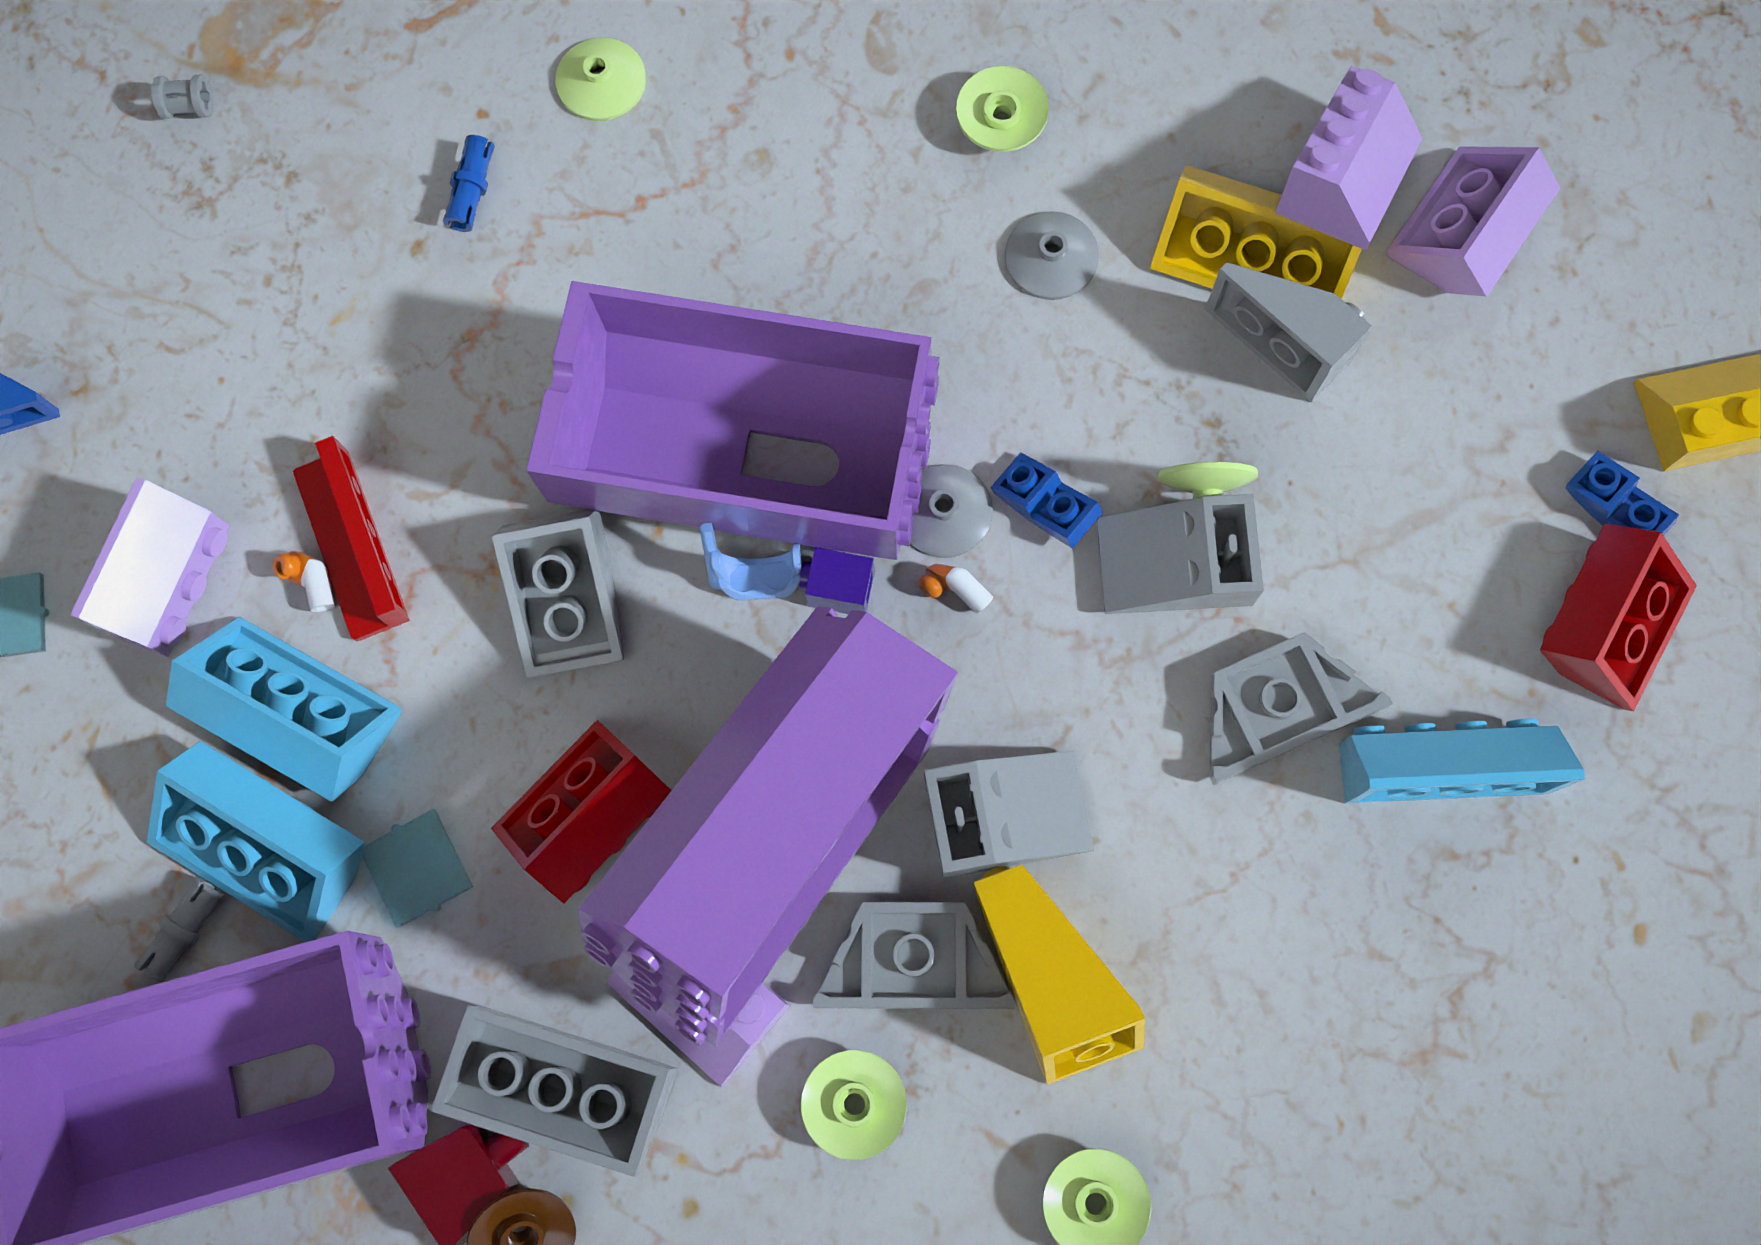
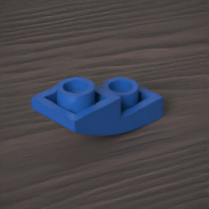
[1565,450,1679,536]
[990,452,1103,549]

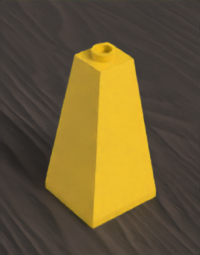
[974,864,1145,1085]

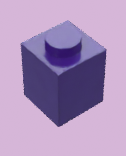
[799,547,875,614]

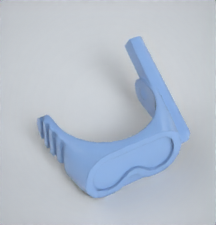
[700,523,801,601]

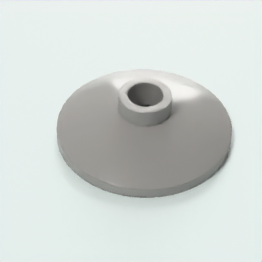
[1005,211,1099,300]
[910,465,993,558]

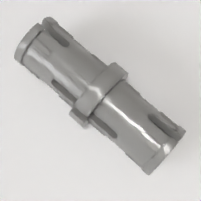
[134,877,225,982]

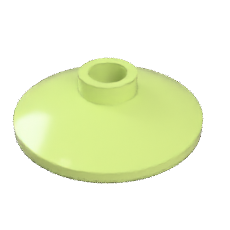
[555,37,646,121]
[956,66,1049,152]
[1157,462,1258,498]
[801,1050,907,1160]
[1043,1149,1151,1245]

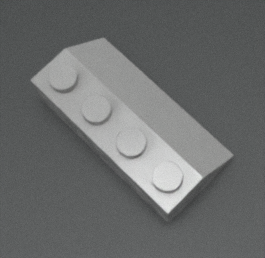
[431,1005,678,1177]

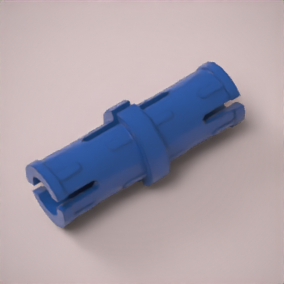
[443,135,495,232]

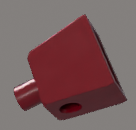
[388,1124,529,1245]

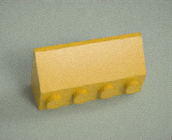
[1149,165,1362,299]
[1634,354,1761,472]

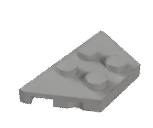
[1210,632,1393,785]
[813,902,1015,1009]

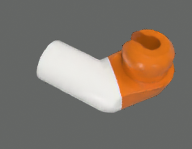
[272,551,335,612]
[918,563,993,614]

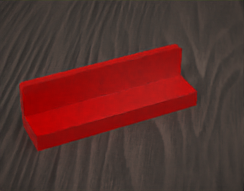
[293,436,410,642]

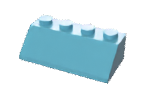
[166,617,402,802]
[1339,718,1585,804]
[146,741,365,942]

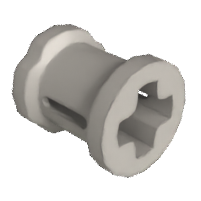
[151,74,213,119]

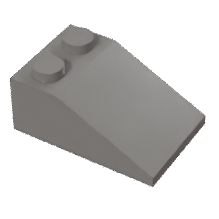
[1205,262,1372,402]
[491,509,624,678]

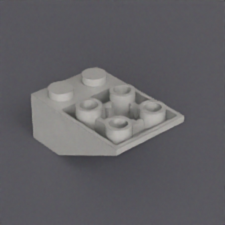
[1097,494,1264,614]
[924,751,1094,879]

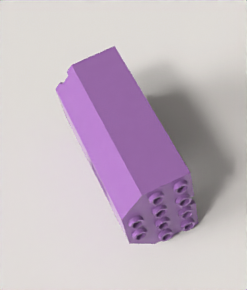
[526,281,940,560]
[578,606,958,1048]
[0,931,431,1245]

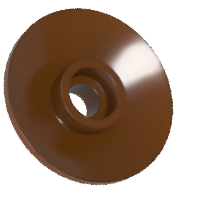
[466,1188,576,1245]

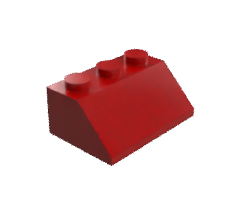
[1539,524,1697,712]
[491,720,672,904]

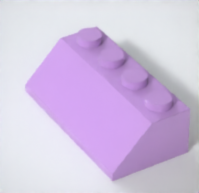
[1275,65,1422,250]

